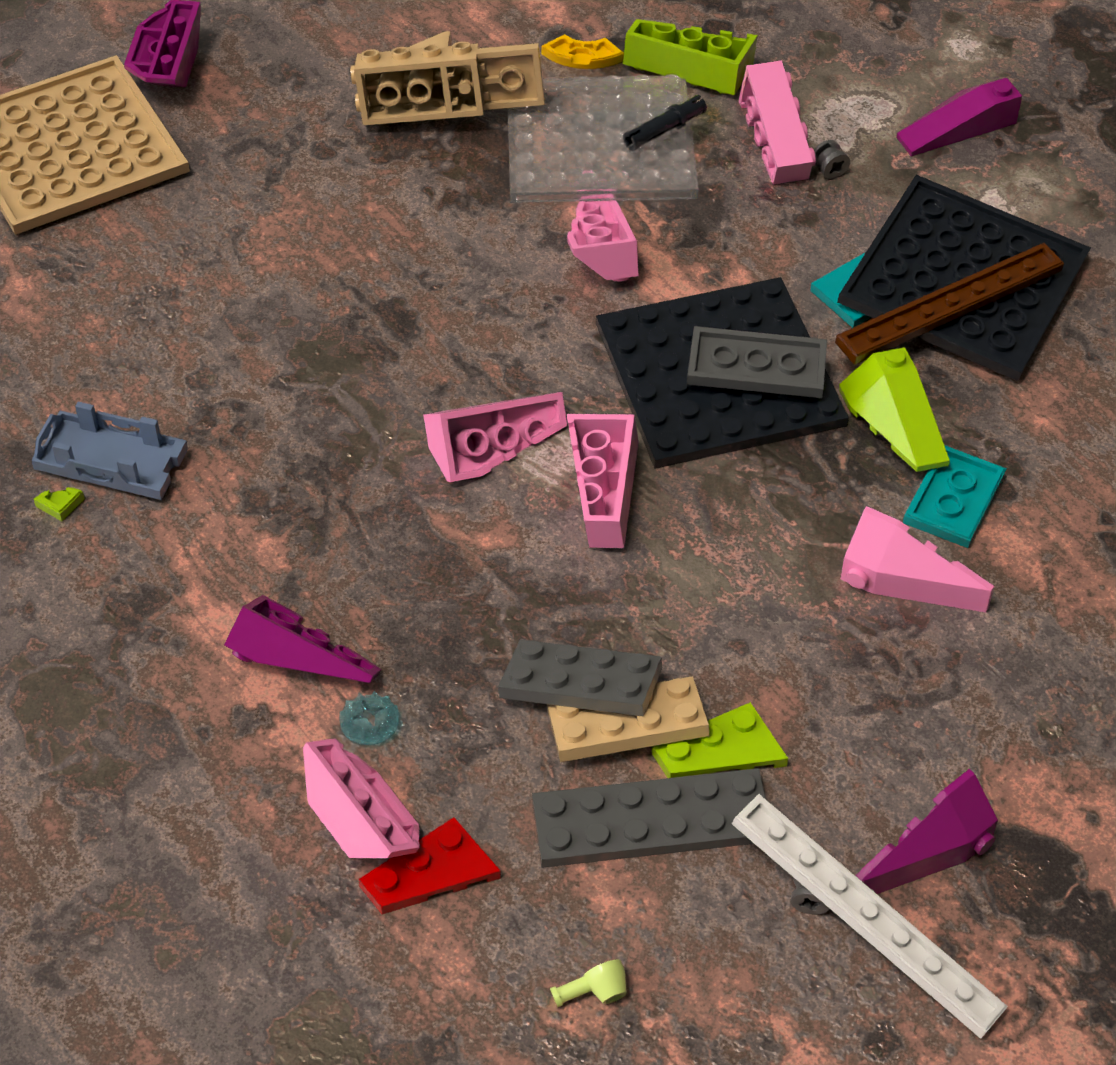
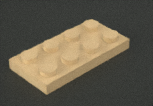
[547,676,709,762]

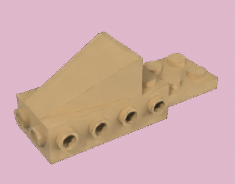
[350,31,545,125]

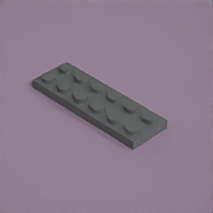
[532,768,765,868]

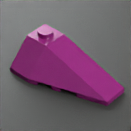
[896,78,1022,156]
[224,595,381,683]
[855,769,998,894]

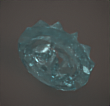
[339,691,399,745]

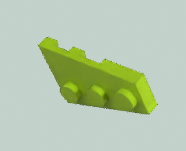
[651,702,788,778]

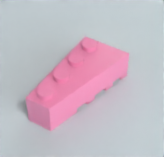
[739,60,816,185]
[567,414,639,548]

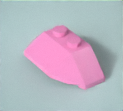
[303,739,419,858]

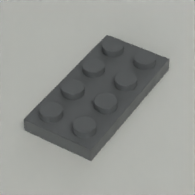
[687,326,827,398]
[498,640,662,716]

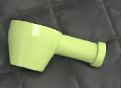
[550,959,627,1007]

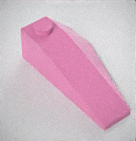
[423,392,567,482]
[841,506,994,613]

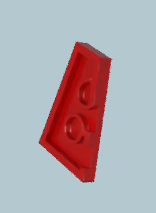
[358,817,501,914]

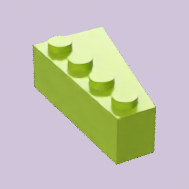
[623,19,758,95]

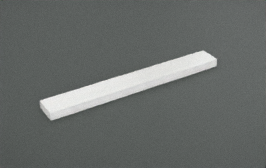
[732,794,1008,1038]

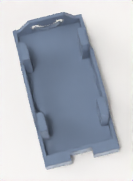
[31,402,188,500]

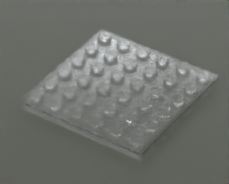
[508,74,699,203]

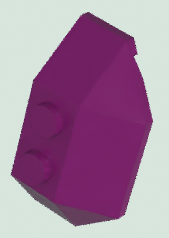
[124,0,201,88]

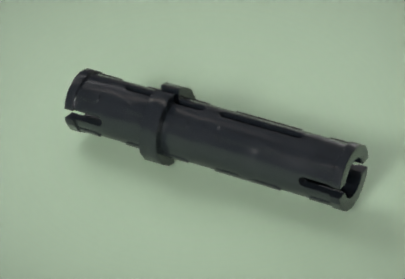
[623,95,707,151]

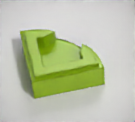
[34,487,85,521]

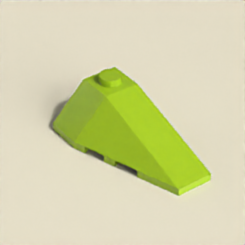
[839,347,950,472]

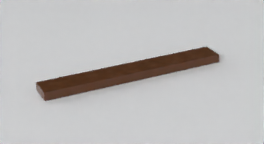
[835,243,1064,365]

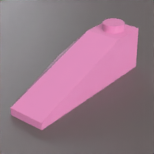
[567,191,638,282]

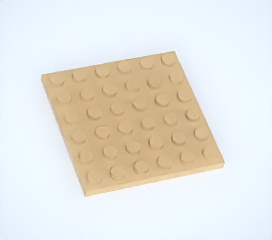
[0,55,190,235]

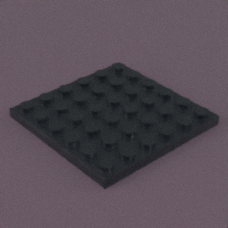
[837,174,1091,381]
[596,277,849,469]

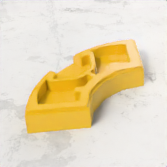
[541,34,624,69]

